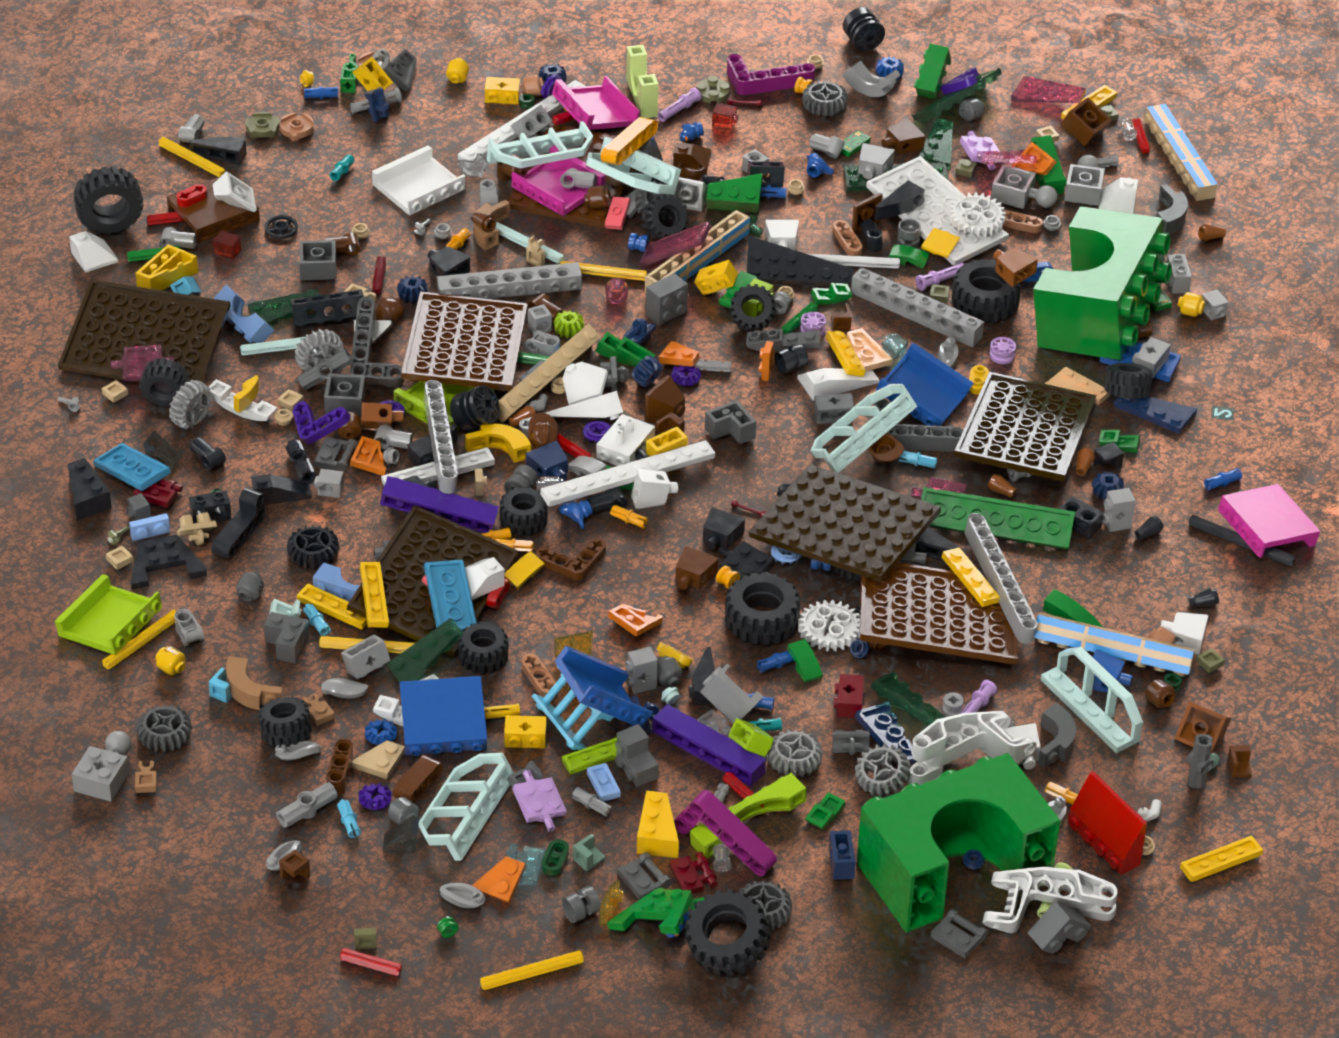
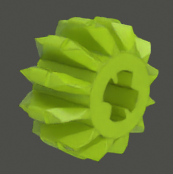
[554,310,584,339]

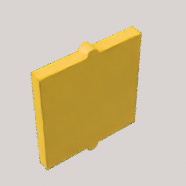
[921,228,960,258]

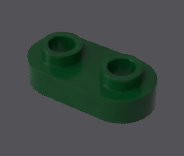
[541,839,569,876]

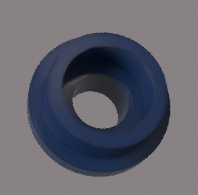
[850,639,869,659]
[963,849,984,870]

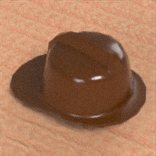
[528,413,558,450]
[868,433,904,463]

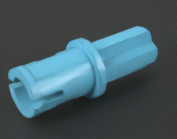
[899,451,937,468]
[303,604,331,636]
[337,799,361,838]

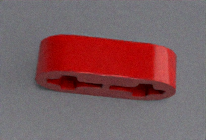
[176,184,207,207]
[486,578,510,609]

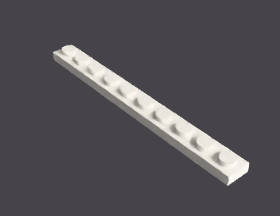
[458,80,585,167]
[540,440,715,507]

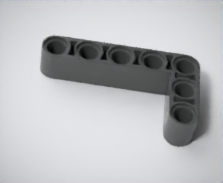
[350,296,405,387]
[873,399,964,452]

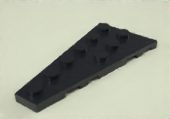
[747,235,854,287]

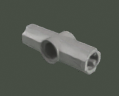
[276,782,338,828]

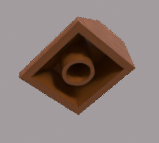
[1174,701,1231,753]

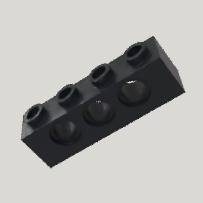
[290,289,365,327]

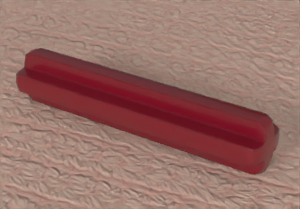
[372,256,386,295]

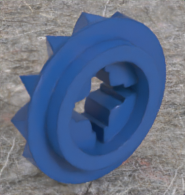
[365,718,397,745]

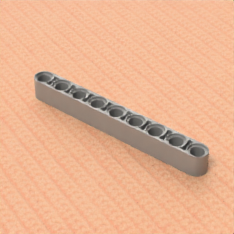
[424,380,458,494]
[964,513,1038,644]

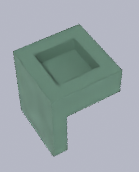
[573,834,605,871]

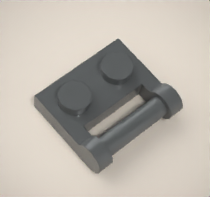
[314,437,358,472]
[617,852,672,900]
[931,909,988,958]

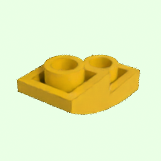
[234,375,259,413]
[504,551,545,589]

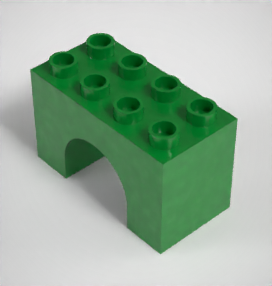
[1033,206,1172,360]
[856,753,1060,933]

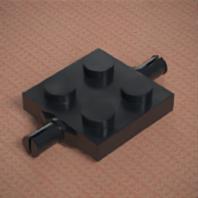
[718,541,774,578]

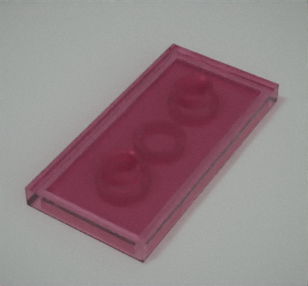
[640,222,711,267]

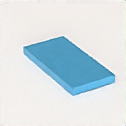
[93,443,171,491]
[424,560,477,635]

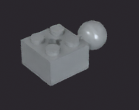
[1064,155,1105,206]
[991,164,1057,209]
[71,731,131,802]

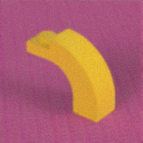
[465,424,531,463]

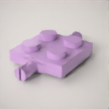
[960,131,1004,170]
[512,770,567,832]

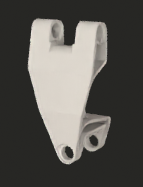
[908,711,1037,785]
[982,867,1117,933]

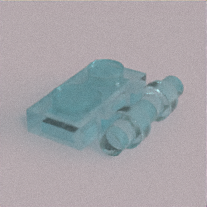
[505,843,545,886]

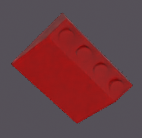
[1068,771,1147,875]

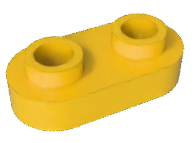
[969,365,989,395]
[656,642,693,669]

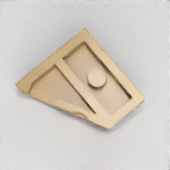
[352,741,405,780]

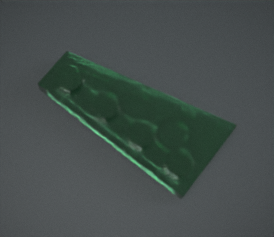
[918,118,953,169]
[248,289,320,326]
[386,618,463,682]
[870,671,946,727]

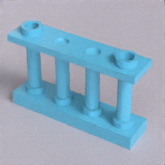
[532,666,613,750]

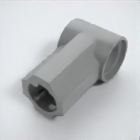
[178,114,205,143]
[809,133,845,159]
[560,168,597,188]
[159,227,197,249]
[374,424,413,449]

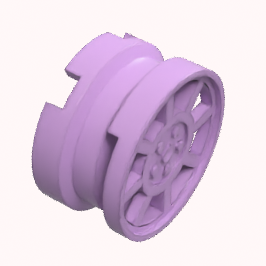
[800,312,826,337]
[989,337,1016,364]

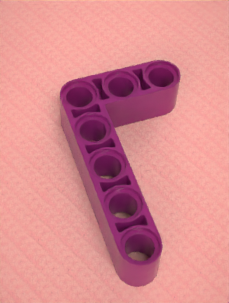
[727,54,816,95]
[674,790,777,876]

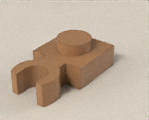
[303,693,335,726]
[135,761,157,793]

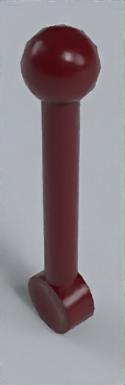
[727,99,762,106]
[731,500,766,517]

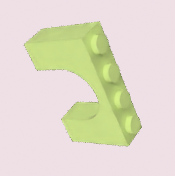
[626,45,658,119]

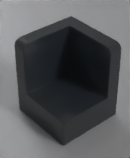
[1093,442,1124,469]

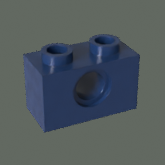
[828,830,856,880]

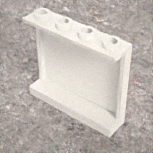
[372,146,465,216]

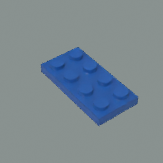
[1100,342,1181,382]

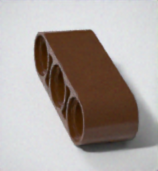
[327,739,354,796]
[392,755,443,804]

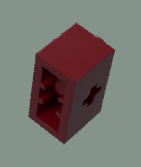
[833,674,864,718]

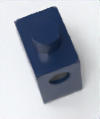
[526,441,568,482]

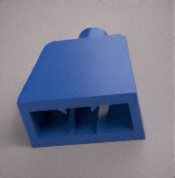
[1082,649,1133,693]

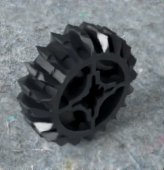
[287,525,340,570]

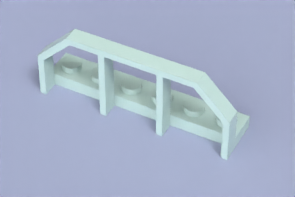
[487,121,593,168]
[586,137,681,195]
[810,384,917,473]
[1041,647,1143,753]
[418,753,514,861]

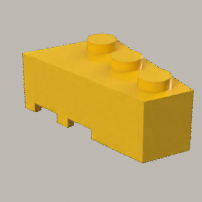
[136,244,198,291]
[637,791,679,859]

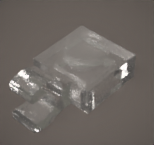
[698,710,731,739]

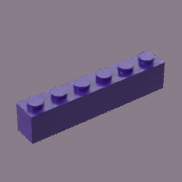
[380,476,499,534]
[652,704,766,787]

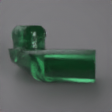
[749,214,763,237]

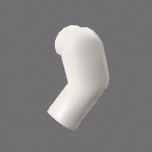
[1138,799,1162,822]

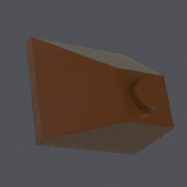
[673,143,712,173]
[852,193,883,234]
[645,375,686,424]

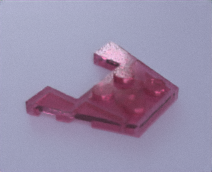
[977,150,1037,165]

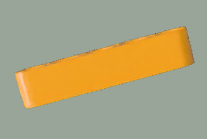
[601,117,658,165]

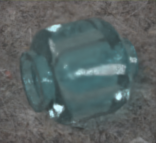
[881,333,908,360]

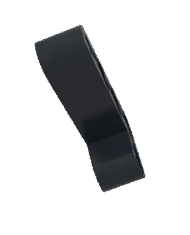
[211,488,266,560]

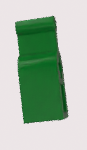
[340,53,358,93]
[719,271,757,308]

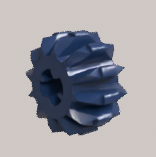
[538,63,567,83]
[397,275,428,304]
[631,356,663,387]
[1092,471,1124,500]

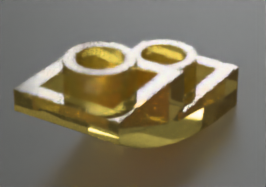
[599,880,624,926]

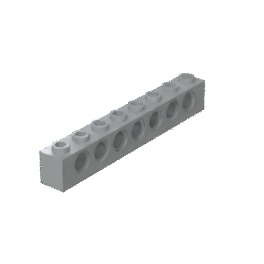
[437,262,582,299]
[851,268,984,347]

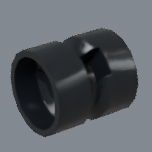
[774,344,808,374]

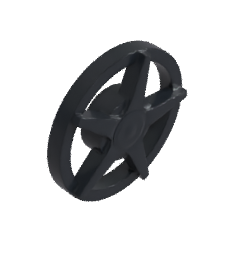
[265,215,298,240]

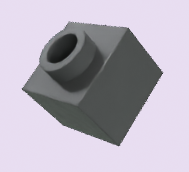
[126,493,151,521]

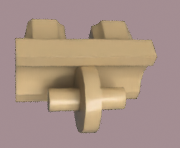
[177,512,217,545]

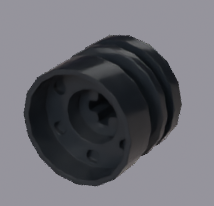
[843,7,885,51]
[450,386,500,431]

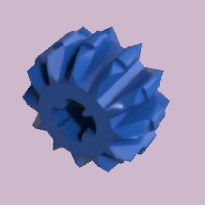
[876,56,904,81]

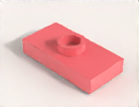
[604,197,631,230]

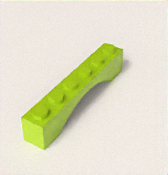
[690,773,806,858]

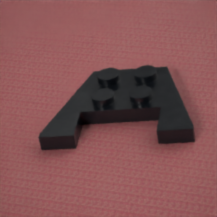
[131,535,207,589]

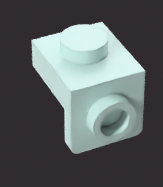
[269,599,302,618]

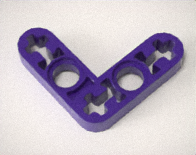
[940,67,979,95]
[293,401,350,444]

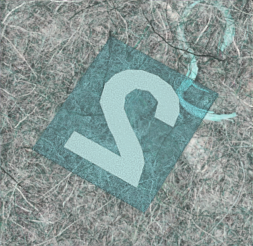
[1211,405,1235,420]

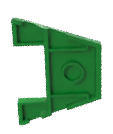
[607,888,693,934]

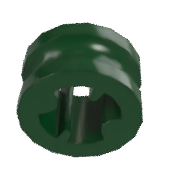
[519,93,535,109]
[1164,673,1182,693]

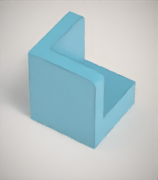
[170,276,201,295]
[209,668,232,703]

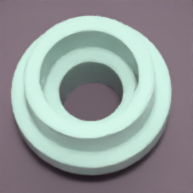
[661,687,680,705]

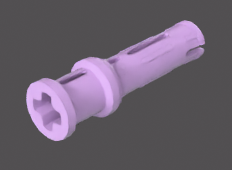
[658,88,702,122]
[915,263,964,291]
[960,680,998,714]

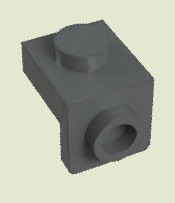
[507,761,543,788]

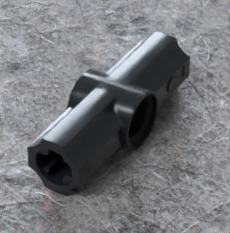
[285,439,317,484]

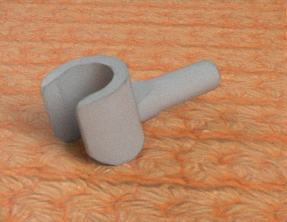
[414,219,431,236]
[58,397,81,412]

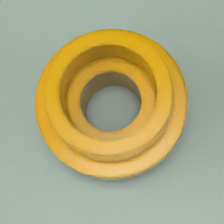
[300,70,314,87]

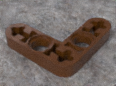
[536,538,606,580]

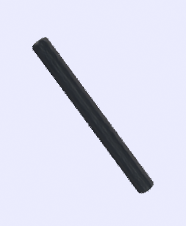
[1188,515,1296,566]

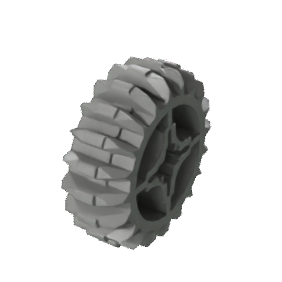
[295,328,344,372]
[169,380,213,429]
[767,729,823,778]
[855,743,911,797]

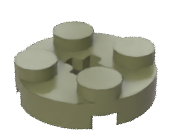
[696,76,730,103]
[245,111,280,138]

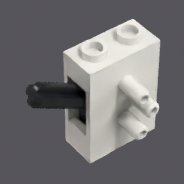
[596,414,655,466]

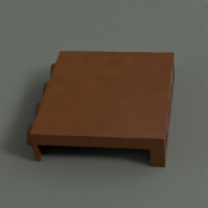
[167,176,260,243]

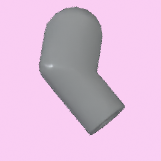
[526,394,548,413]

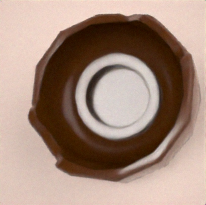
[678,162,704,181]
[376,297,405,322]

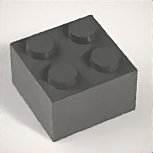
[300,240,336,280]
[646,273,688,326]
[324,374,366,416]

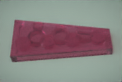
[1011,76,1086,103]

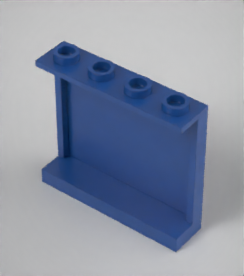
[875,343,974,426]
[555,646,653,728]
[400,676,487,756]

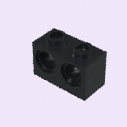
[189,490,232,524]
[1059,496,1104,538]

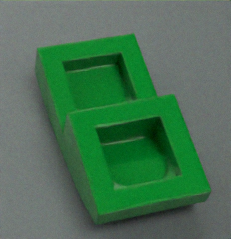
[889,244,929,269]
[811,283,853,305]
[1099,430,1140,453]
[787,639,823,683]
[805,792,846,830]

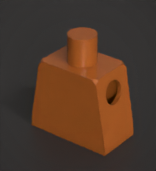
[993,248,1038,287]
[362,403,403,429]

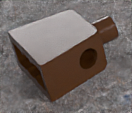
[881,118,925,154]
[675,546,718,590]

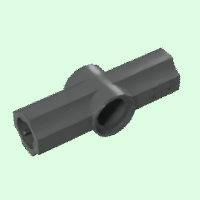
[297,349,353,390]
[1186,734,1214,789]

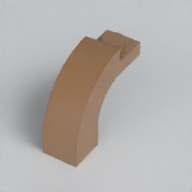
[473,200,510,251]
[226,656,283,710]

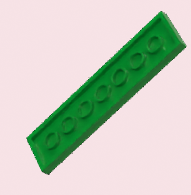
[921,487,1075,550]

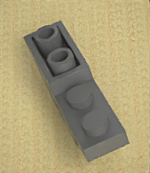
[746,329,821,354]

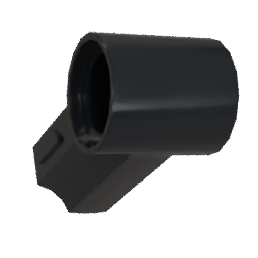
[860,219,882,252]
[190,437,226,470]
[586,486,628,513]

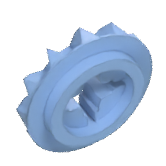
[771,546,801,565]

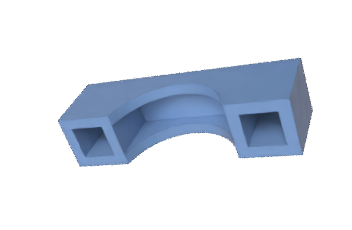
[213,285,274,344]
[313,563,360,602]

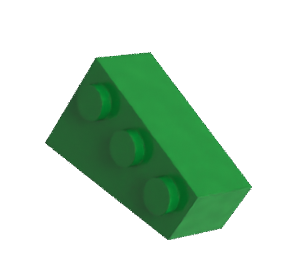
[914,43,952,99]
[1031,135,1067,194]
[706,173,762,214]

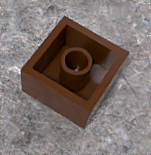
[1060,97,1112,146]

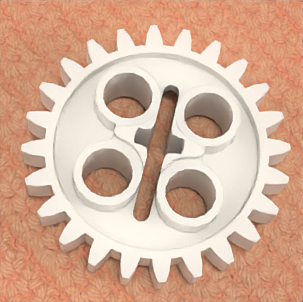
[948,192,1006,237]
[798,600,860,651]

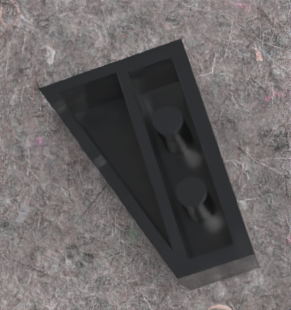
[67,458,112,521]

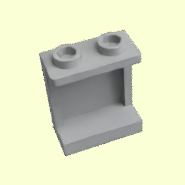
[700,663,763,724]

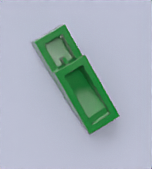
[595,332,656,367]
[1043,589,1103,627]

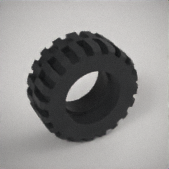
[73,166,144,234]
[952,259,1021,323]
[725,572,801,645]
[685,889,770,976]

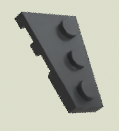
[383,49,417,92]

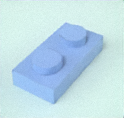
[129,513,170,541]
[587,763,621,802]

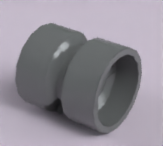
[897,219,921,249]
[504,464,538,492]
[562,886,601,923]

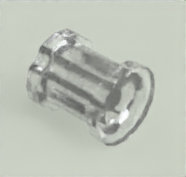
[1119,118,1137,141]
[712,844,732,872]

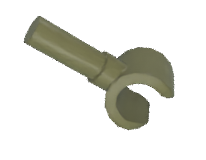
[108,526,130,545]

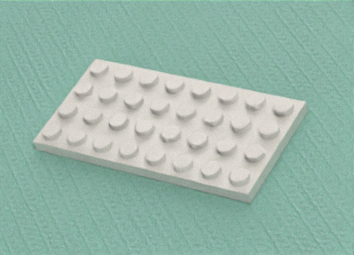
[866,156,1009,266]

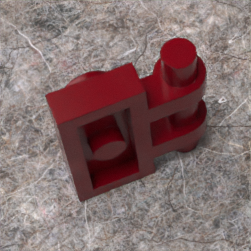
[133,479,183,508]
[669,852,718,894]

